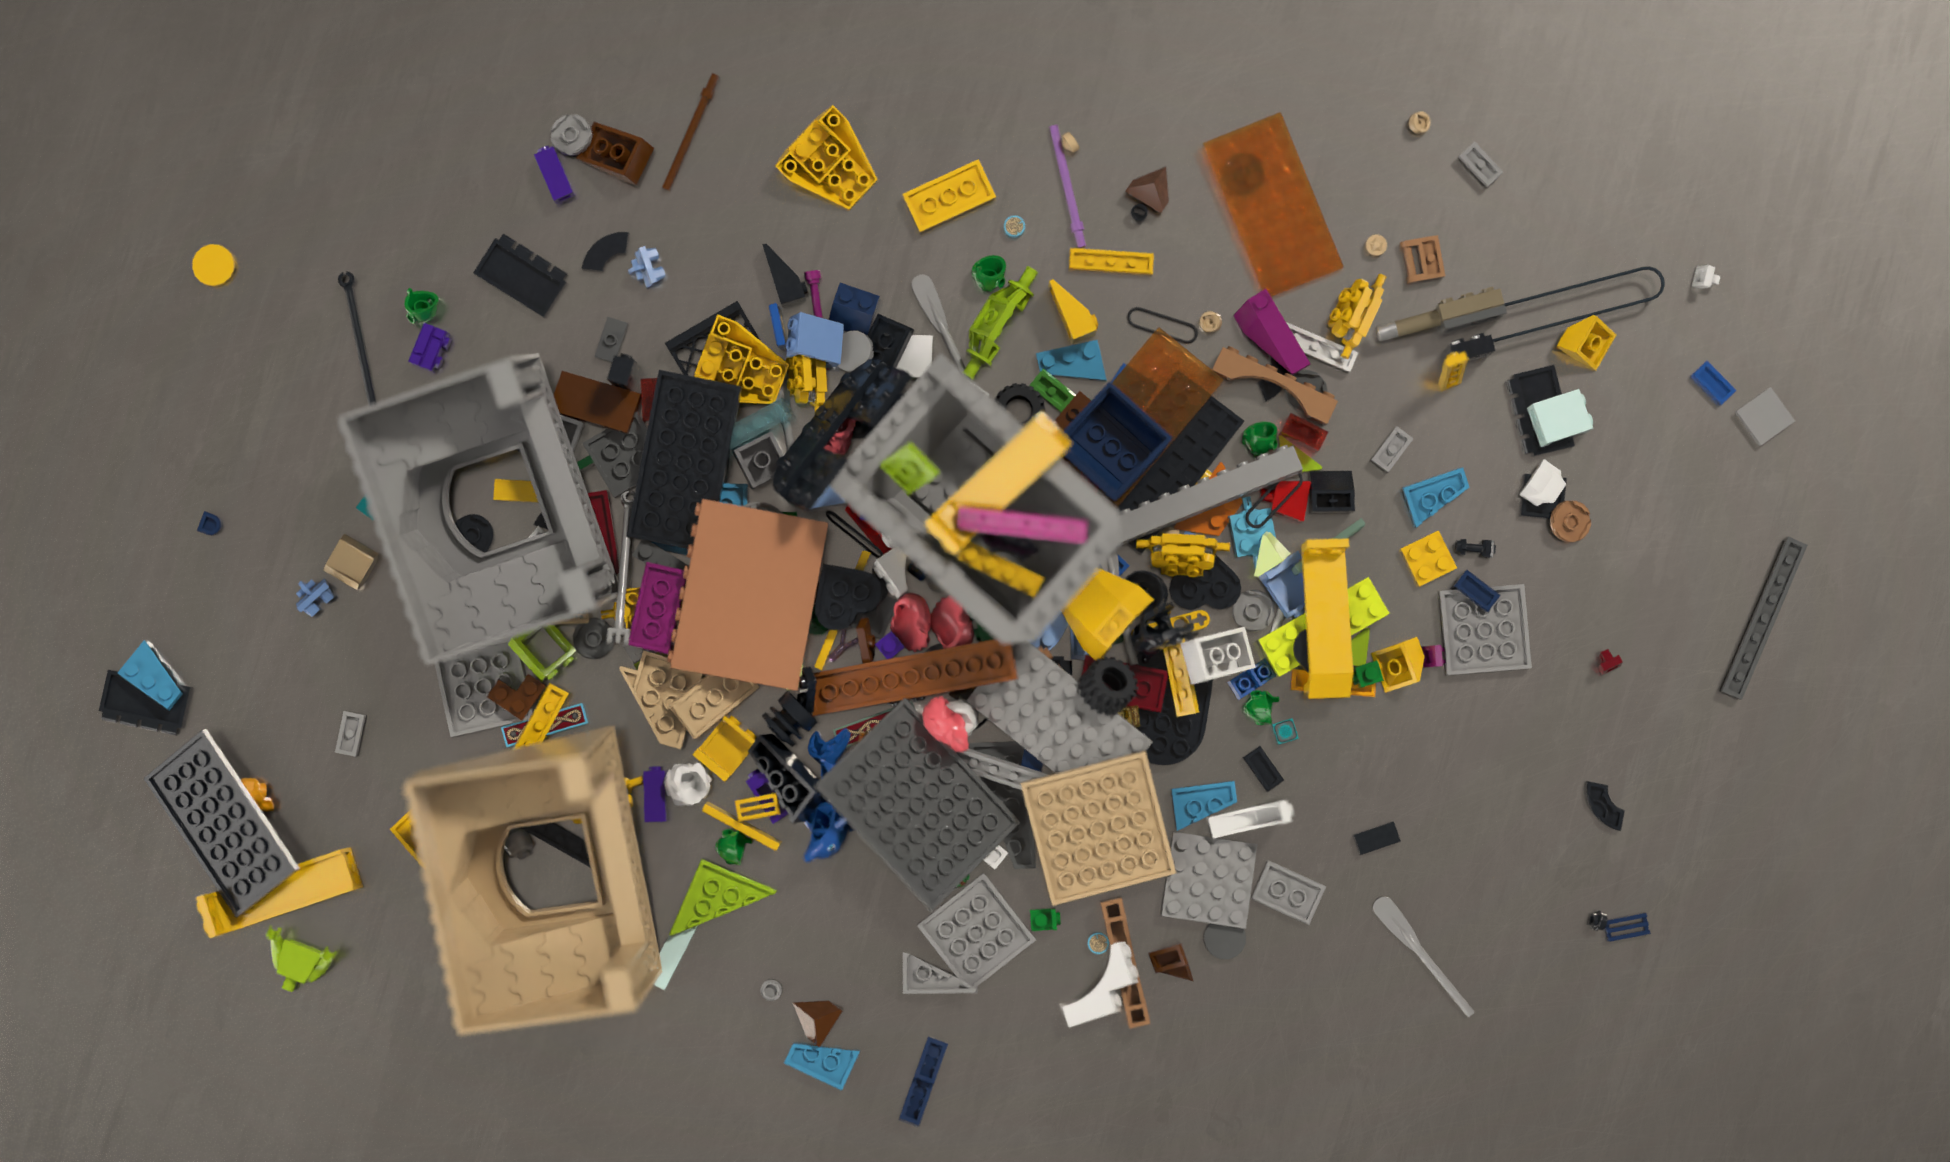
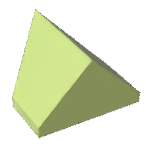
[1254,531,1291,577]

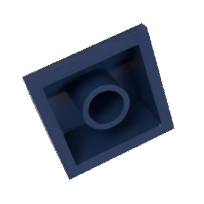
[828,282,881,335]

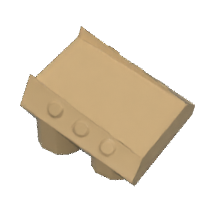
[323,534,379,590]

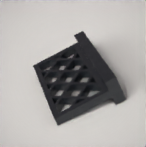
[665,301,761,375]

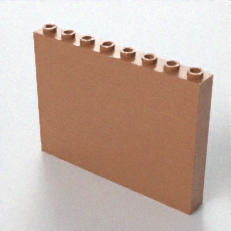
[667,499,828,691]

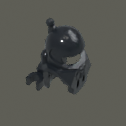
[1132,602,1199,663]

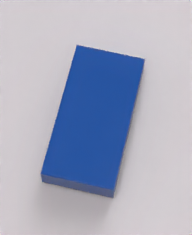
[1691,361,1737,406]

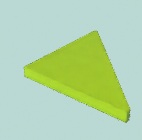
[669,858,777,936]

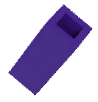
[534,146,575,204]
[643,766,668,822]
[746,769,788,824]

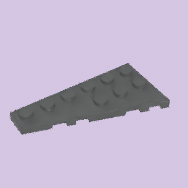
[968,741,1036,869]

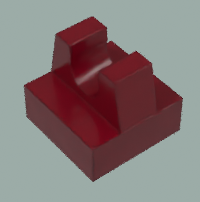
[1598,649,1623,675]

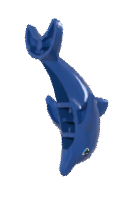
[804,728,854,862]

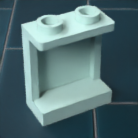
[1527,389,1593,447]

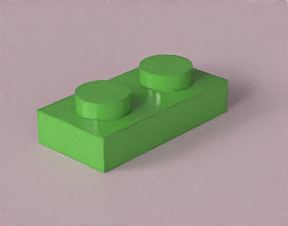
[1029,368,1076,412]

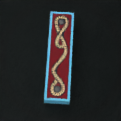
[501,703,589,747]

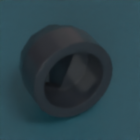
[1131,204,1148,221]

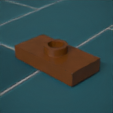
[1053,391,1091,432]
[856,618,875,664]

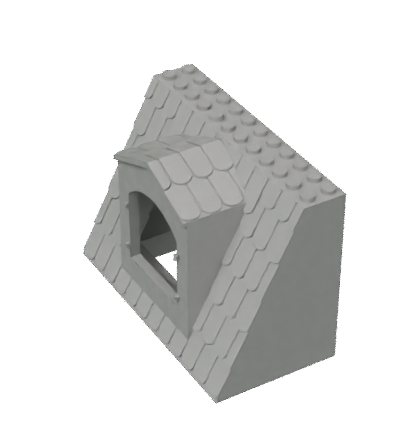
[338,353,618,665]

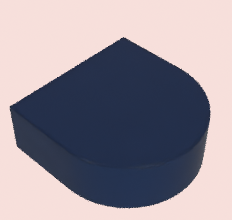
[197,511,223,536]

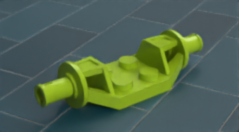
[962,266,1038,380]

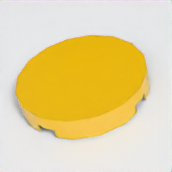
[192,244,236,287]

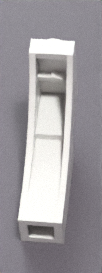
[873,534,908,599]
[1207,800,1294,838]
[1063,942,1138,1027]

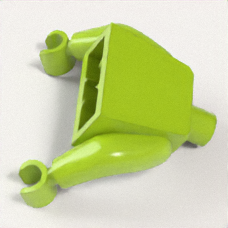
[266,925,337,992]

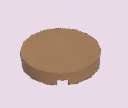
[1550,500,1591,542]

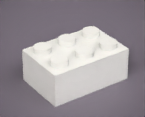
[1180,627,1256,685]

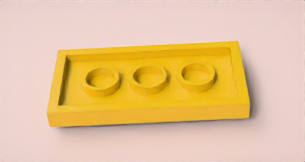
[902,159,996,233]

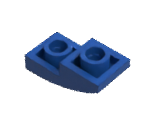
[1227,658,1277,700]

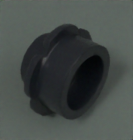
[1589,910,1607,931]

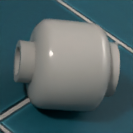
[504,827,533,860]

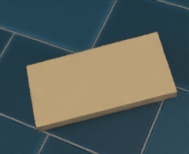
[668,674,759,739]

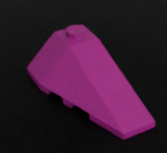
[1233,289,1311,375]

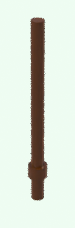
[662,73,720,191]

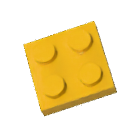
[1400,530,1457,587]

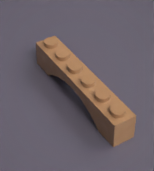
[1211,346,1338,426]
[1100,897,1150,1028]

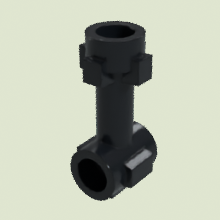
[1455,539,1496,558]

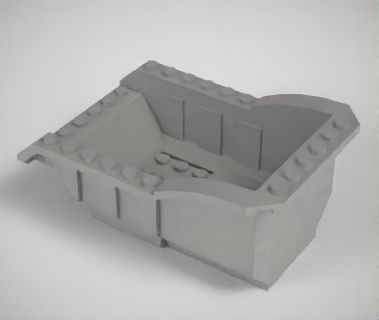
[830,353,1121,643]

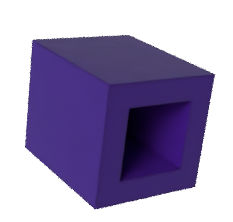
[875,631,905,659]

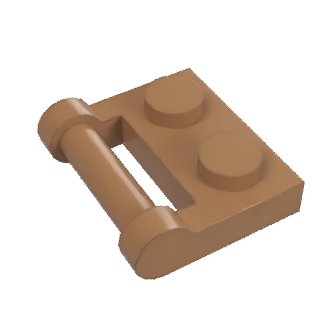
[1400,235,1445,284]

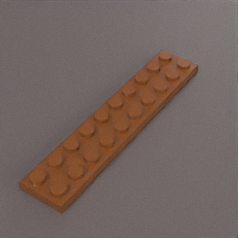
[812,639,1018,716]

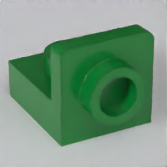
[1352,660,1384,688]
[1030,908,1061,931]

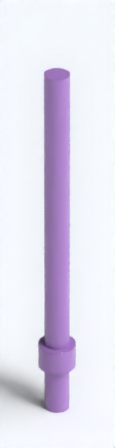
[1050,125,1086,248]

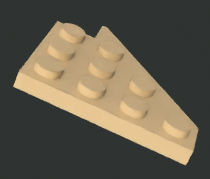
[619,650,703,750]

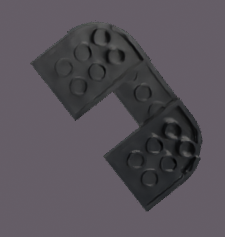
[773,359,913,512]

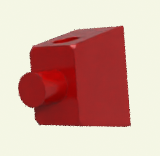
[1260,481,1311,523]

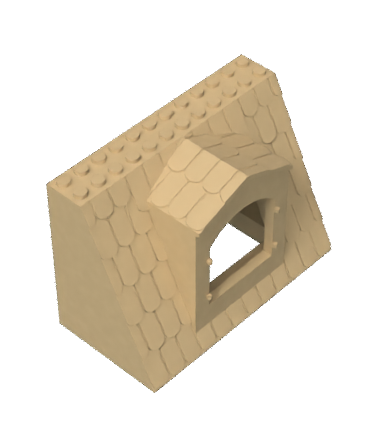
[404,725,662,1035]

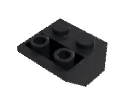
[1309,471,1355,513]

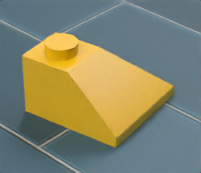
[1557,315,1616,371]
[1371,637,1425,693]

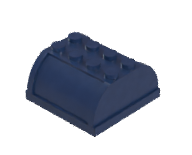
[1062,381,1173,502]

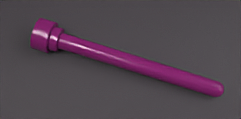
[804,270,828,371]

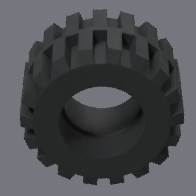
[994,383,1045,428]
[1078,656,1138,716]

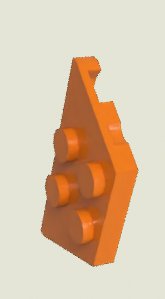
[1173,462,1243,537]

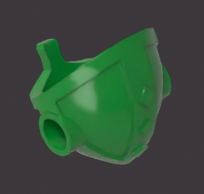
[972,255,1006,291]
[404,288,439,323]
[1242,422,1278,457]
[1243,690,1280,725]
[715,829,753,866]

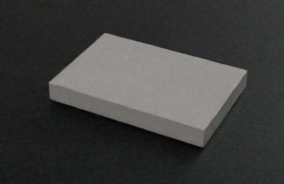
[1250,860,1326,925]

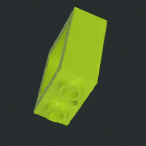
[508,625,577,682]

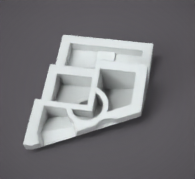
[897,335,933,378]

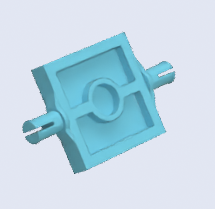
[1228,496,1276,568]

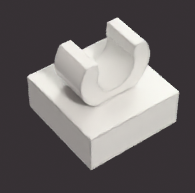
[1692,265,1720,289]

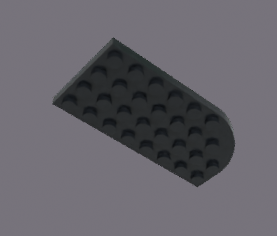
[1099,370,1244,555]

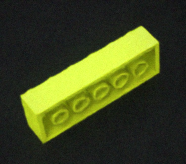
[1256,577,1390,677]

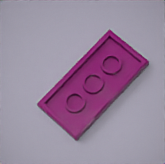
[628,562,687,654]

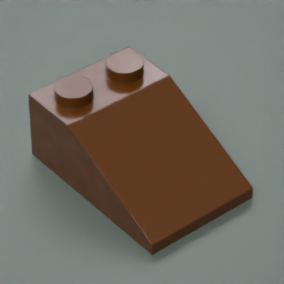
[576,122,654,185]

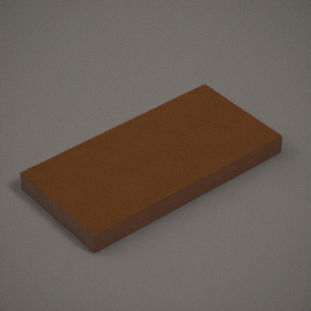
[554,371,642,434]

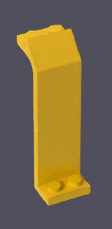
[925,412,1072,555]
[1301,539,1353,699]
[196,847,363,938]

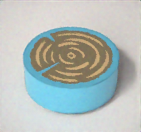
[1004,216,1025,238]
[1088,932,1109,954]

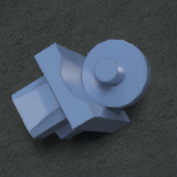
[628,246,666,288]
[296,578,334,617]

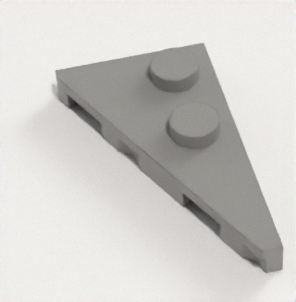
[903,953,978,994]

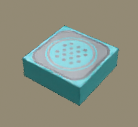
[1272,718,1299,745]

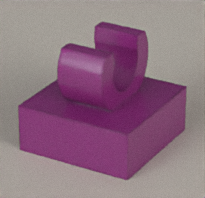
[1421,645,1446,668]

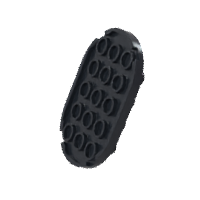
[1122,649,1213,765]

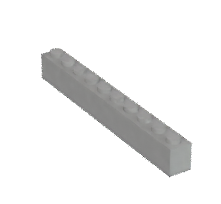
[1118,445,1303,547]

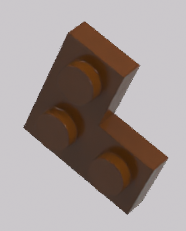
[487,674,546,721]

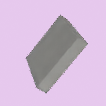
[1735,387,1795,446]

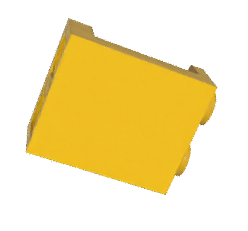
[692,715,758,782]

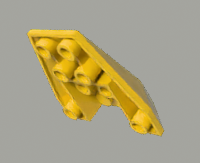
[775,105,878,210]
[693,314,789,404]
[1061,568,1154,660]

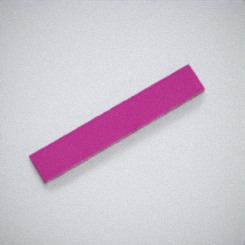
[958,506,1088,543]

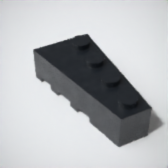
[748,734,823,824]

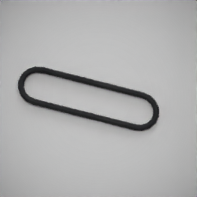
[1127,307,1198,344]
[1246,473,1303,528]
[826,510,883,558]

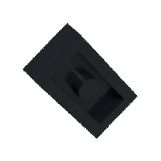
[797,667,817,713]

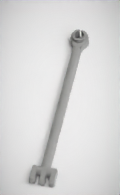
[607,490,635,645]

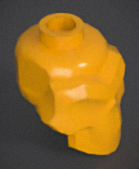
[240,778,274,811]

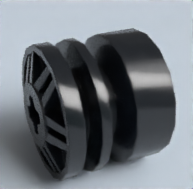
[1125,570,1168,616]
[762,691,818,747]

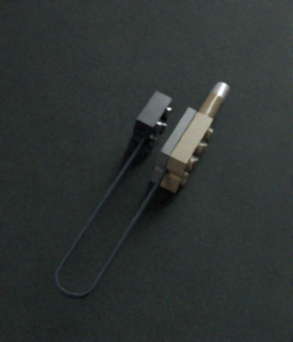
[1376,266,1665,362]

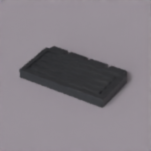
[473,234,568,318]
[1506,365,1575,456]
[99,670,192,736]

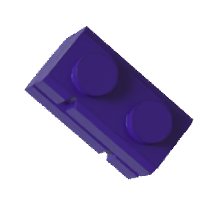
[408,323,451,373]

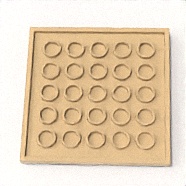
[1021,750,1176,906]

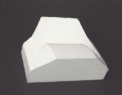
[1519,459,1566,506]

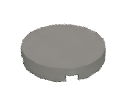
[550,114,592,156]
[837,331,874,373]
[1232,590,1275,631]

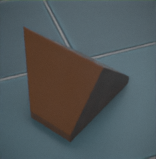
[1125,166,1169,213]
[1148,942,1194,982]
[793,1001,842,1047]

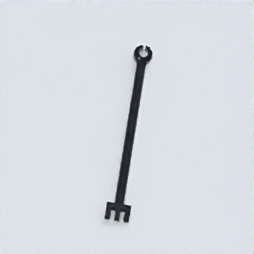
[338,271,377,406]

